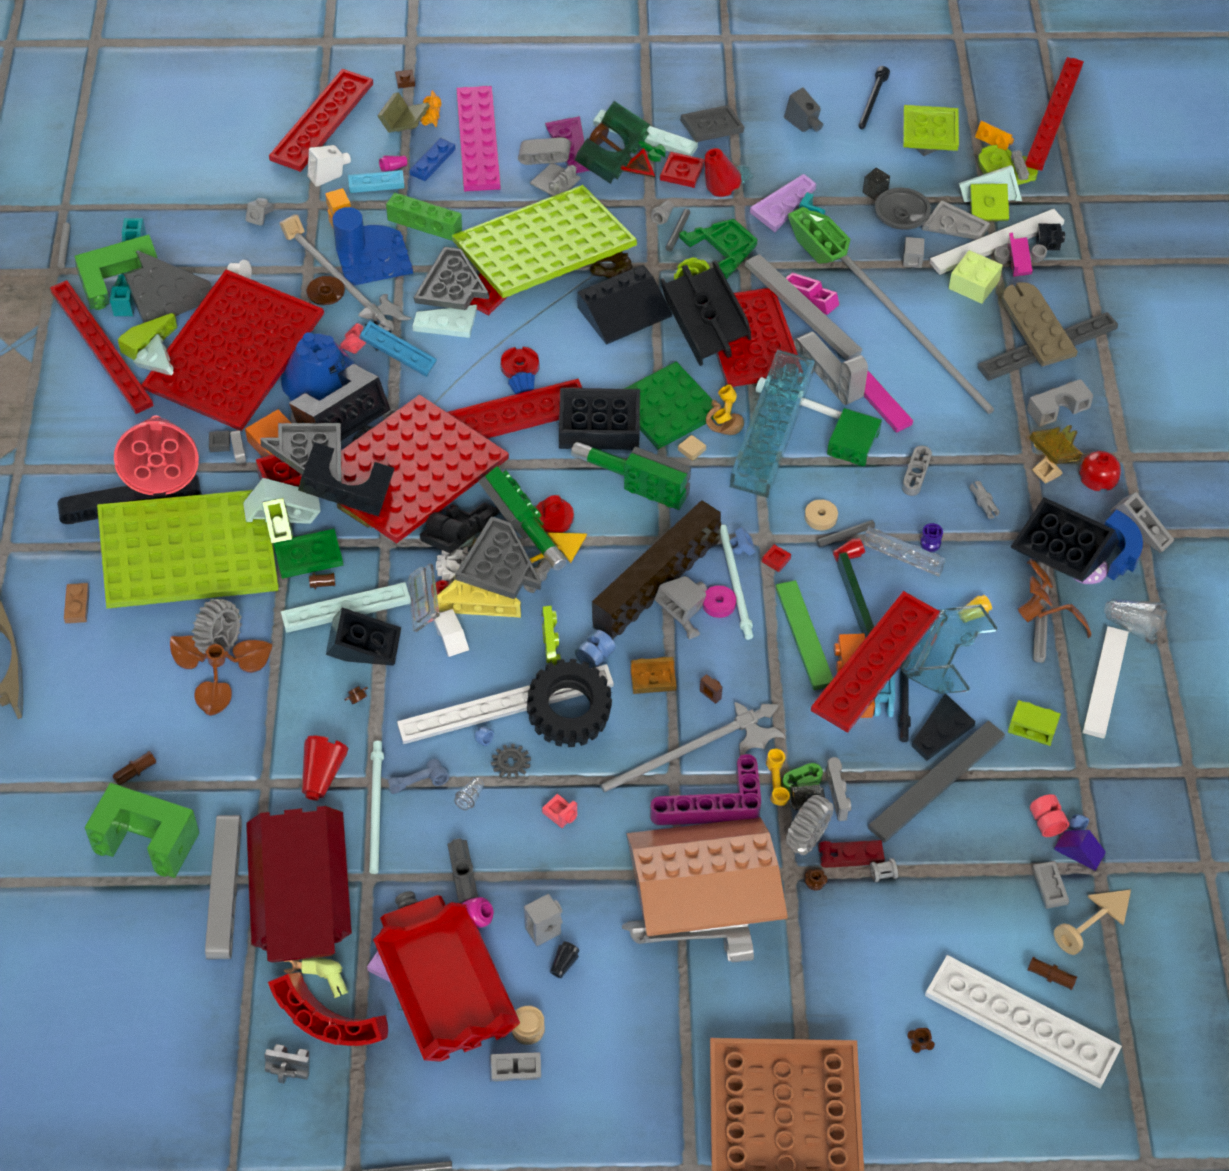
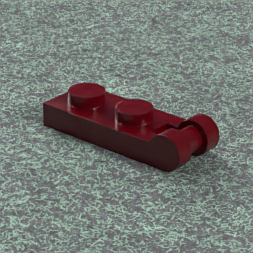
[818,840,885,868]

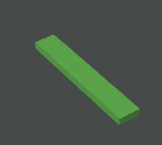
[776,580,833,691]

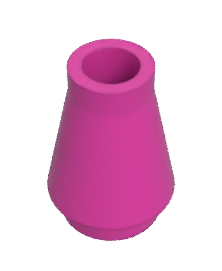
[379,155,407,172]

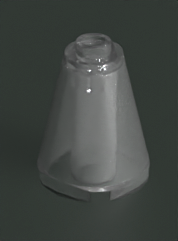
[1104,598,1167,644]

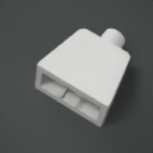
[307,145,351,187]

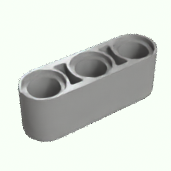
[518,138,571,165]

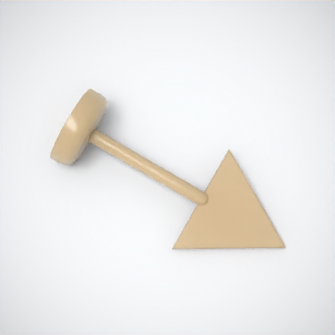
[1054,890,1131,955]

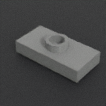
[1032,861,1069,909]

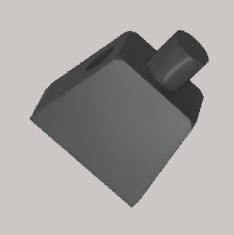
[784,87,823,132]

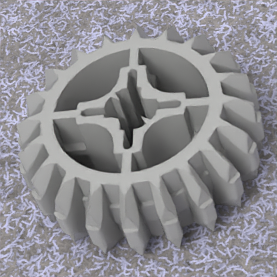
[191,599,242,654]
[786,795,834,855]

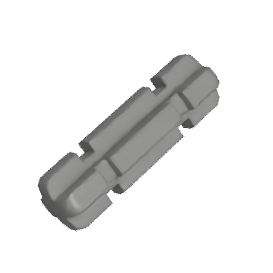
[1011,150,1029,180]

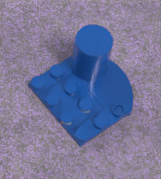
[332,207,413,286]

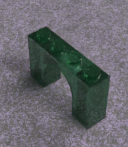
[574,101,650,184]

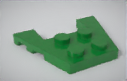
[679,218,758,279]

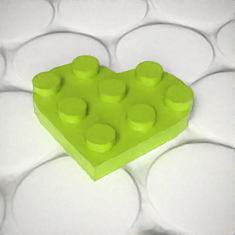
[978,145,1038,185]
[541,606,561,665]

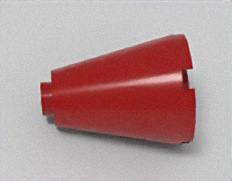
[705,148,742,197]
[302,735,349,801]

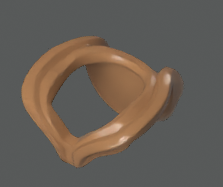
[706,400,744,435]

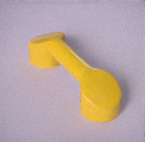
[713,385,737,424]
[766,749,790,806]

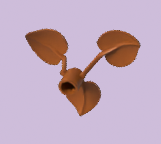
[1018,559,1091,638]
[170,636,272,716]

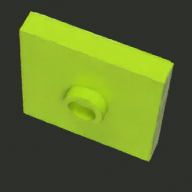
[970,184,1009,222]

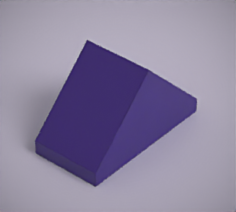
[1054,830,1106,871]

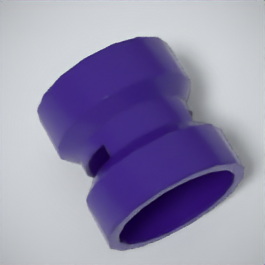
[920,523,943,552]

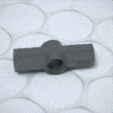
[447,838,478,904]

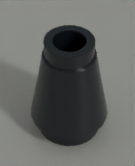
[549,941,580,979]

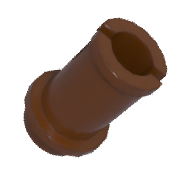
[309,573,335,590]

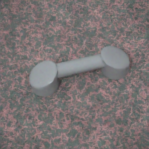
[994,244,1047,264]

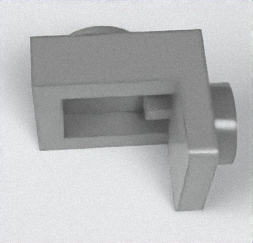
[246,198,274,226]

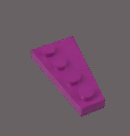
[545,116,590,173]

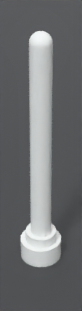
[755,377,842,420]

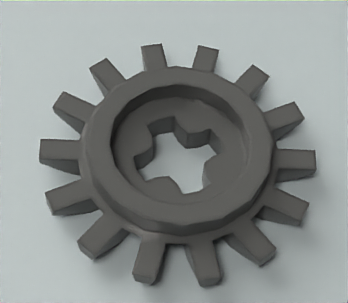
[491,744,531,779]

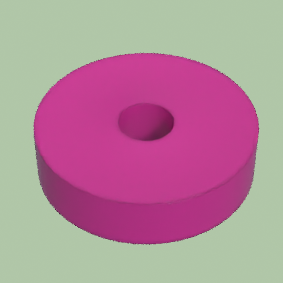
[702,586,736,618]

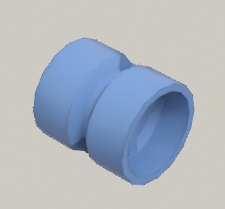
[575,630,616,668]

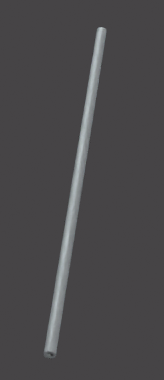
[840,255,994,414]

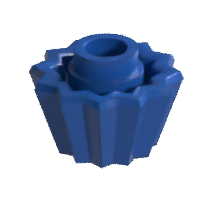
[508,372,535,394]

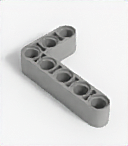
[794,331,868,405]

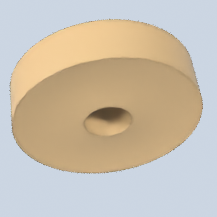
[805,500,838,530]

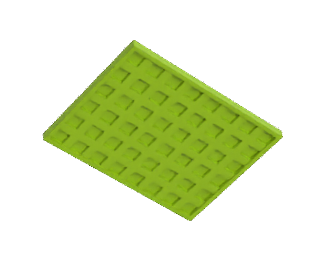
[452,185,637,298]
[97,490,278,609]

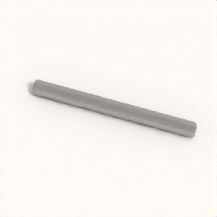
[1033,561,1050,663]

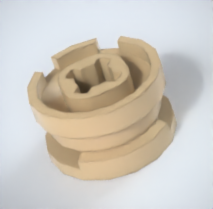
[512,1006,545,1045]

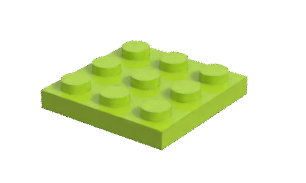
[903,105,959,151]

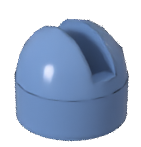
[474,727,494,746]
[1069,814,1089,830]

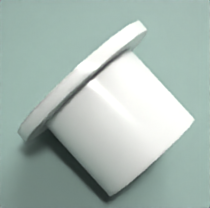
[227,260,252,279]

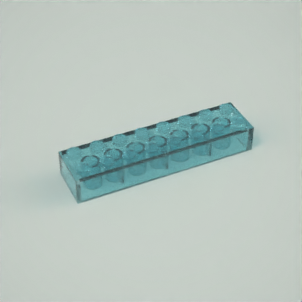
[729,350,815,498]

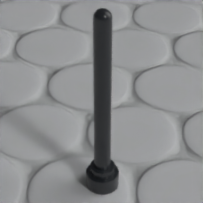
[858,66,890,129]

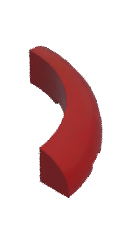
[268,972,389,1046]

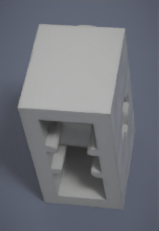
[524,894,563,946]

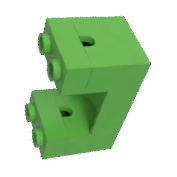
[74,234,158,310]
[84,783,199,878]

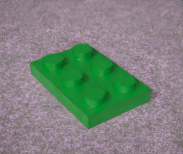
[273,529,344,579]

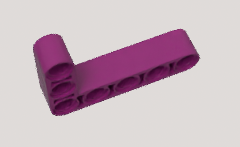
[650,754,761,825]

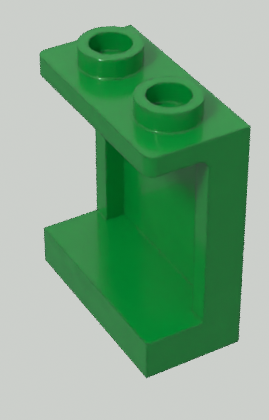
[827,408,882,466]

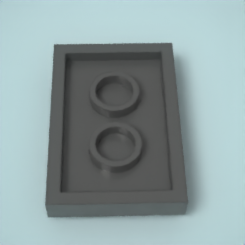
[680,105,744,142]

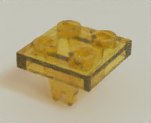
[1029,425,1083,464]

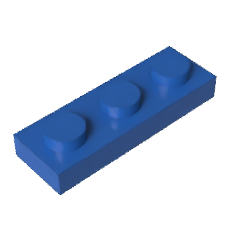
[410,138,456,181]

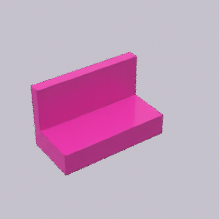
[1008,232,1033,277]

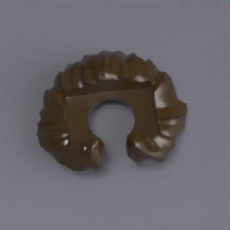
[589,251,633,279]

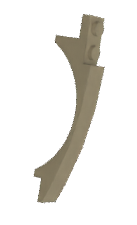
[0,600,23,719]

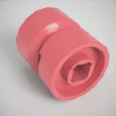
[1029,794,1069,837]

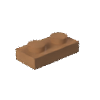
[64,583,89,623]

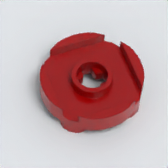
[500,347,540,379]

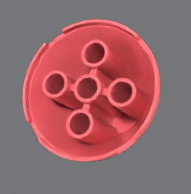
[114,415,199,495]

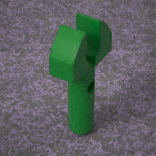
[636,139,666,162]

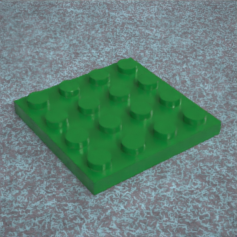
[624,361,716,449]

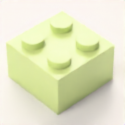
[949,250,1003,304]

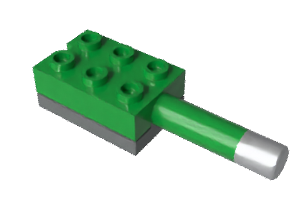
[571,442,691,510]
[478,466,567,570]

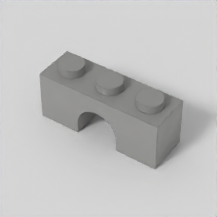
[1027,379,1094,427]

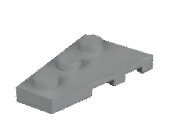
[922,200,990,240]

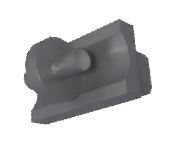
[264,1044,309,1084]

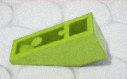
[117,313,178,360]

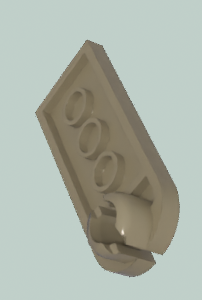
[1002,282,1078,367]

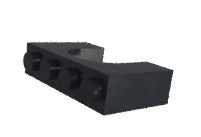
[298,442,395,517]

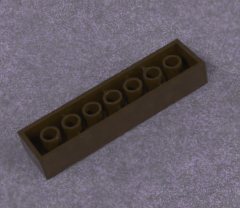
[592,500,721,640]

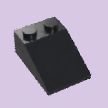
[326,607,401,666]

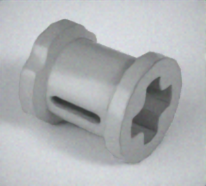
[870,858,898,883]

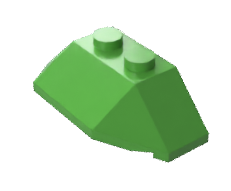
[788,207,851,264]

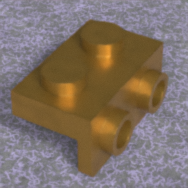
[630,657,677,694]

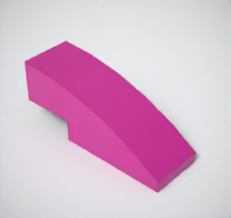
[786,272,839,315]

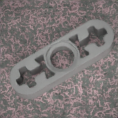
[902,446,932,496]

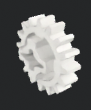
[436,547,469,585]

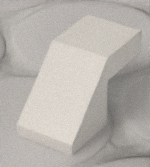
[432,609,469,657]

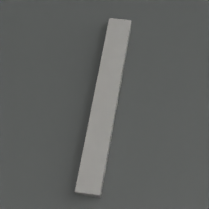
[745,254,862,360]

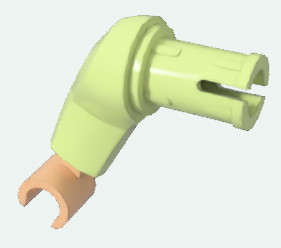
[284,957,348,998]

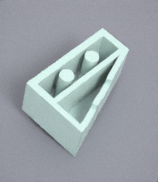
[243,478,321,524]

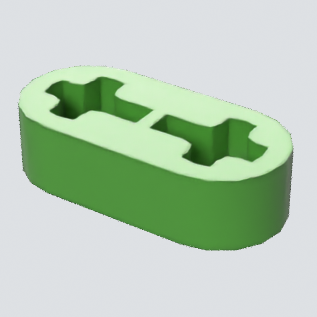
[782,763,823,794]

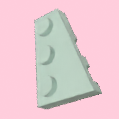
[958,165,1022,202]
[413,305,477,338]

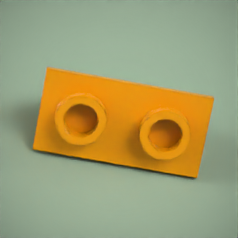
[420,90,442,127]
[975,120,1014,151]

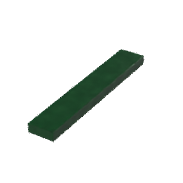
[838,552,874,638]

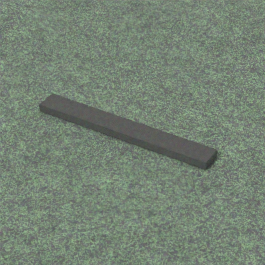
[978,312,1118,381]
[868,720,1005,843]

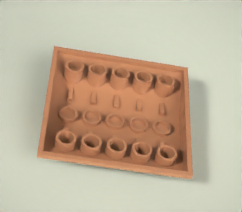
[626,817,787,936]
[710,1038,864,1171]

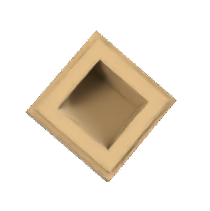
[1032,456,1063,484]

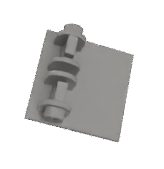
[530,163,581,196]

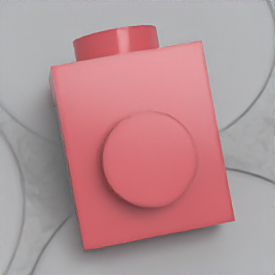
[340,323,366,354]
[542,794,578,828]

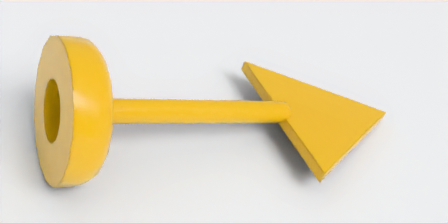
[530,533,587,563]

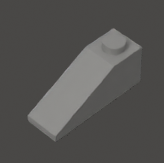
[1110,492,1174,553]

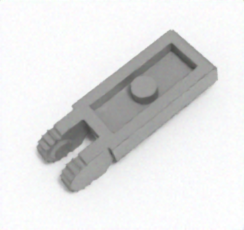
[826,757,851,821]

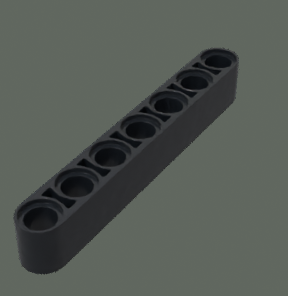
[57,475,202,524]

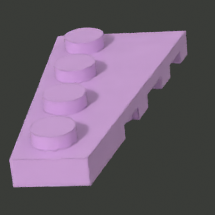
[750,174,816,232]

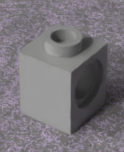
[903,237,925,268]

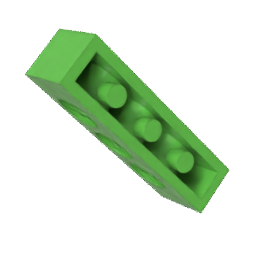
[386,192,462,241]

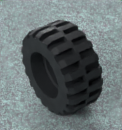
[527,659,612,747]

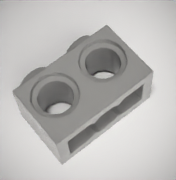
[489,1052,541,1082]

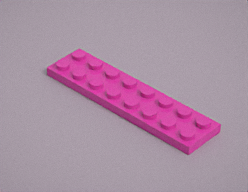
[457,86,501,192]

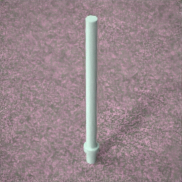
[720,525,753,640]
[369,741,384,874]

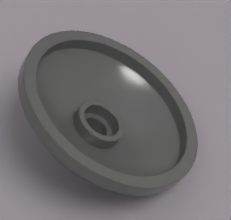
[875,188,931,230]

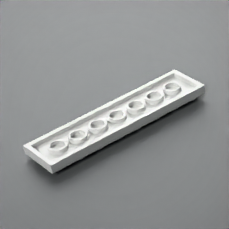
[925,955,1122,1089]

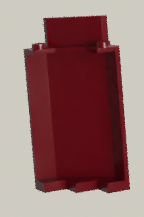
[246,806,352,963]

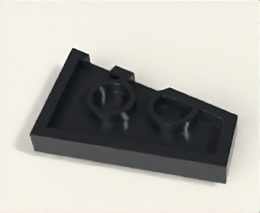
[912,693,976,761]

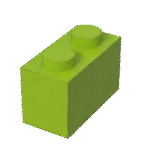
[1008,700,1061,746]

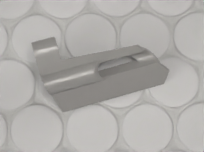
[622,920,754,962]

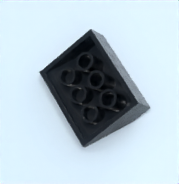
[577,264,672,345]
[559,388,640,450]
[1011,497,1119,582]

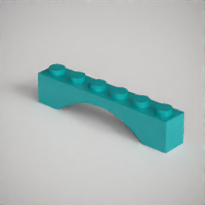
[110,218,146,316]

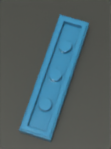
[359,321,437,377]

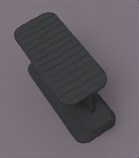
[661,260,752,366]

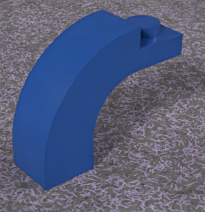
[1105,509,1143,580]

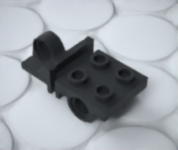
[419,503,500,554]

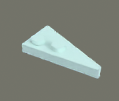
[133,334,174,375]

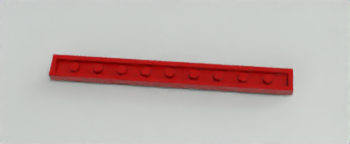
[1025,57,1084,171]
[50,280,154,414]

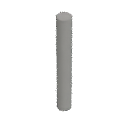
[57,223,70,268]

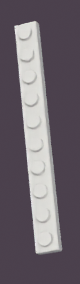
[397,664,614,744]

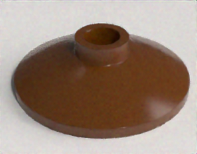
[306,276,345,305]

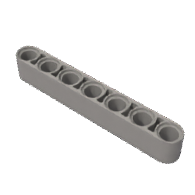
[205,815,242,960]

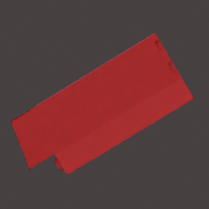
[373,895,520,1062]

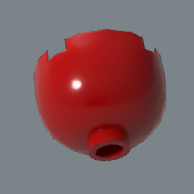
[1079,451,1121,491]

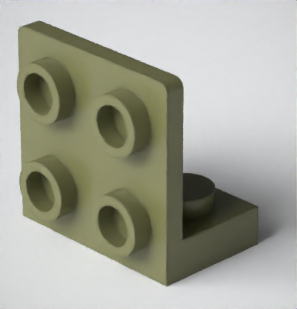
[377,92,430,133]

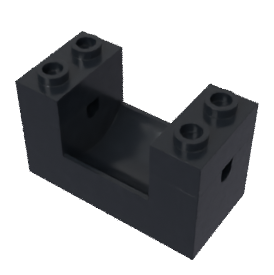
[289,364,391,441]

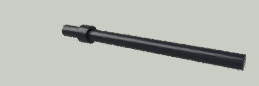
[898,656,911,742]

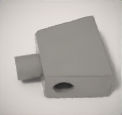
[654,576,707,625]

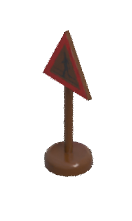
[589,123,655,177]

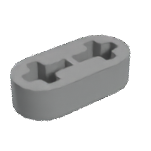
[230,430,246,465]

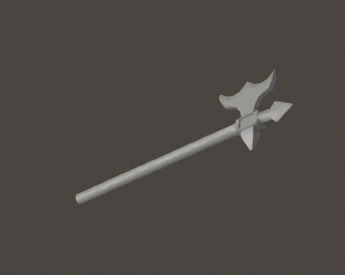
[294,233,412,331]
[601,702,786,792]

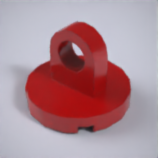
[536,495,574,533]

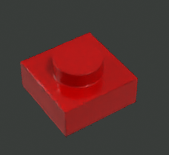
[762,544,791,572]

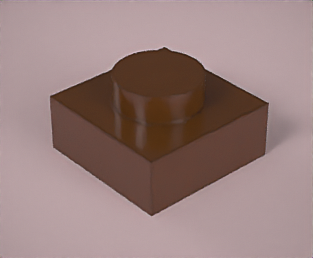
[395,70,415,89]
[700,674,723,704]

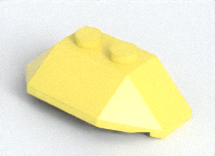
[435,579,521,618]

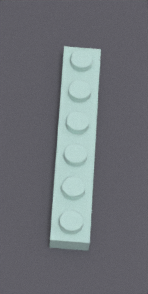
[593,110,698,156]
[281,582,411,633]

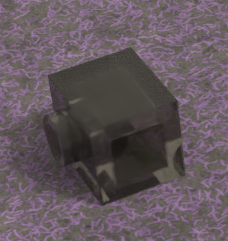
[862,167,890,201]
[789,782,825,810]

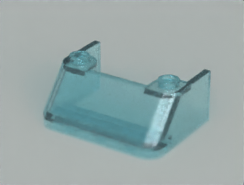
[901,604,997,694]

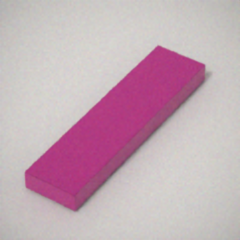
[864,371,913,433]

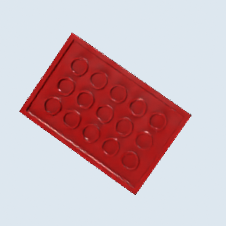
[702,288,804,387]

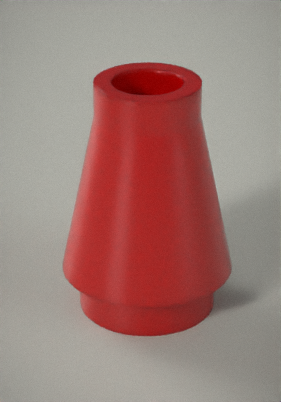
[833,538,865,562]

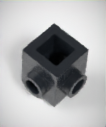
[1036,223,1065,250]

